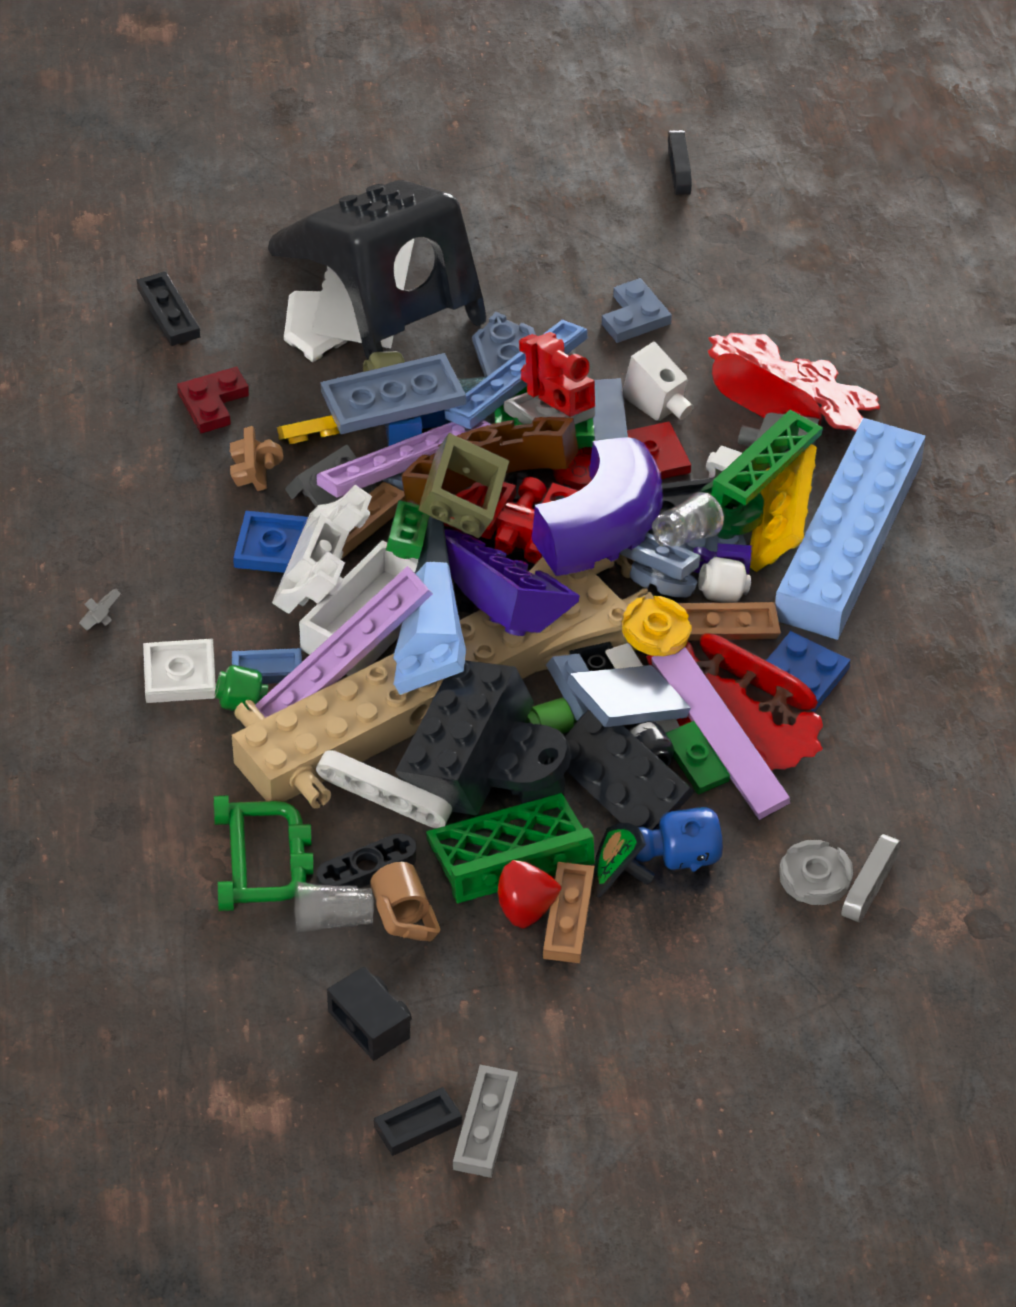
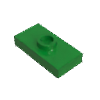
[666,721,730,795]

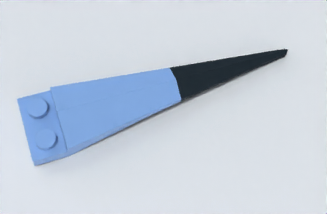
[393,516,466,695]

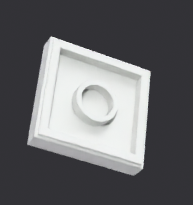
[143,639,216,703]

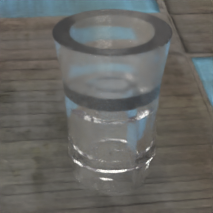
[652,492,724,547]
[295,881,374,934]

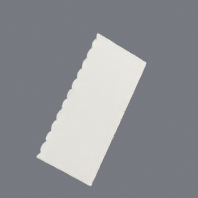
[310,239,414,348]

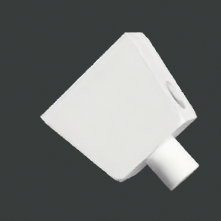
[622,342,694,421]

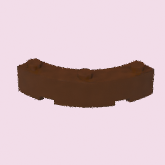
[401,417,578,505]

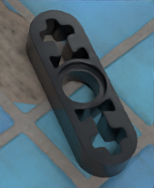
[668,130,692,195]
[317,833,416,897]

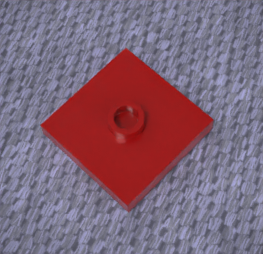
[627,421,691,479]

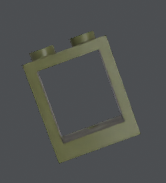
[418,433,509,538]

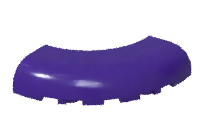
[532,438,663,576]

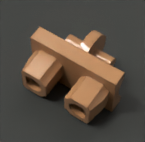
[230,426,283,491]

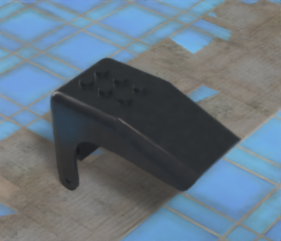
[268,180,486,360]

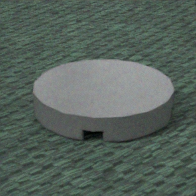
[779,840,853,905]

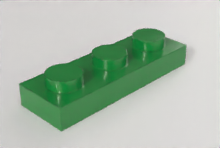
[386,500,430,559]

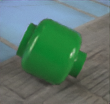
[214,665,268,712]

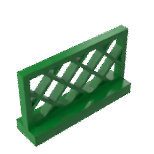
[426,793,595,904]

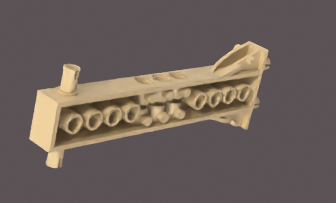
[232,557,653,808]

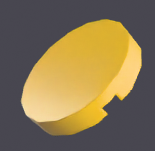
[621,596,692,656]

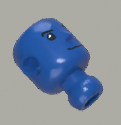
[635,807,723,872]

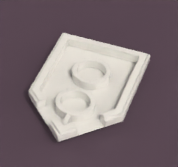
[284,291,347,362]

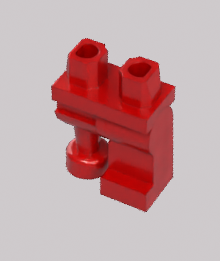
[519,332,595,417]
[495,477,578,564]

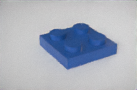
[233,511,308,573]
[766,631,850,712]

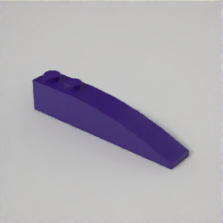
[445,529,580,636]

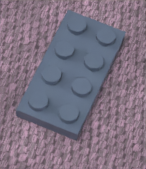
[320,353,466,434]

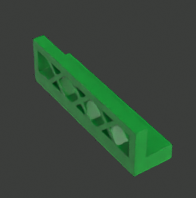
[710,410,823,510]

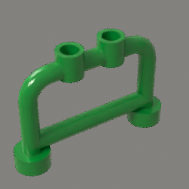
[214,795,313,911]

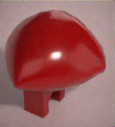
[498,860,562,929]

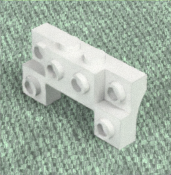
[272,485,372,614]

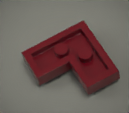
[177,366,249,434]

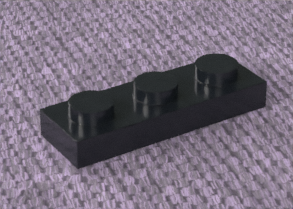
[137,271,201,346]

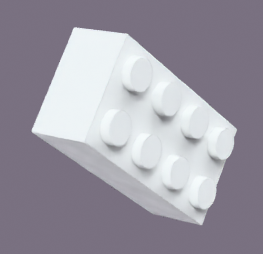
[299,540,418,676]

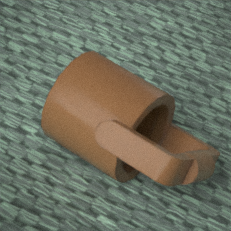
[370,862,440,941]

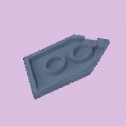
[472,312,536,378]

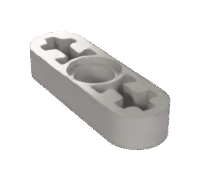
[841,834,901,923]

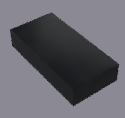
[374,1087,462,1156]

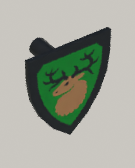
[593,823,655,898]

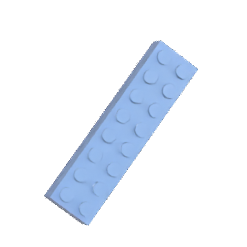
[775,418,925,640]

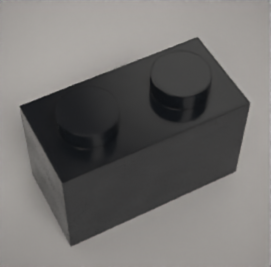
[327,966,412,1061]

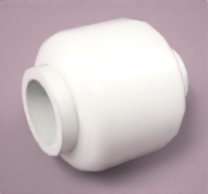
[698,557,751,603]

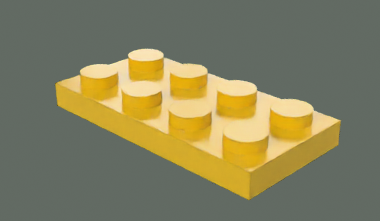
[750,444,817,572]

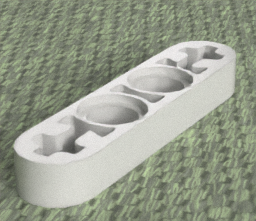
[316,750,452,828]

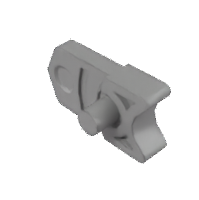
[79,589,121,631]

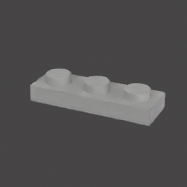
[453,1065,518,1178]

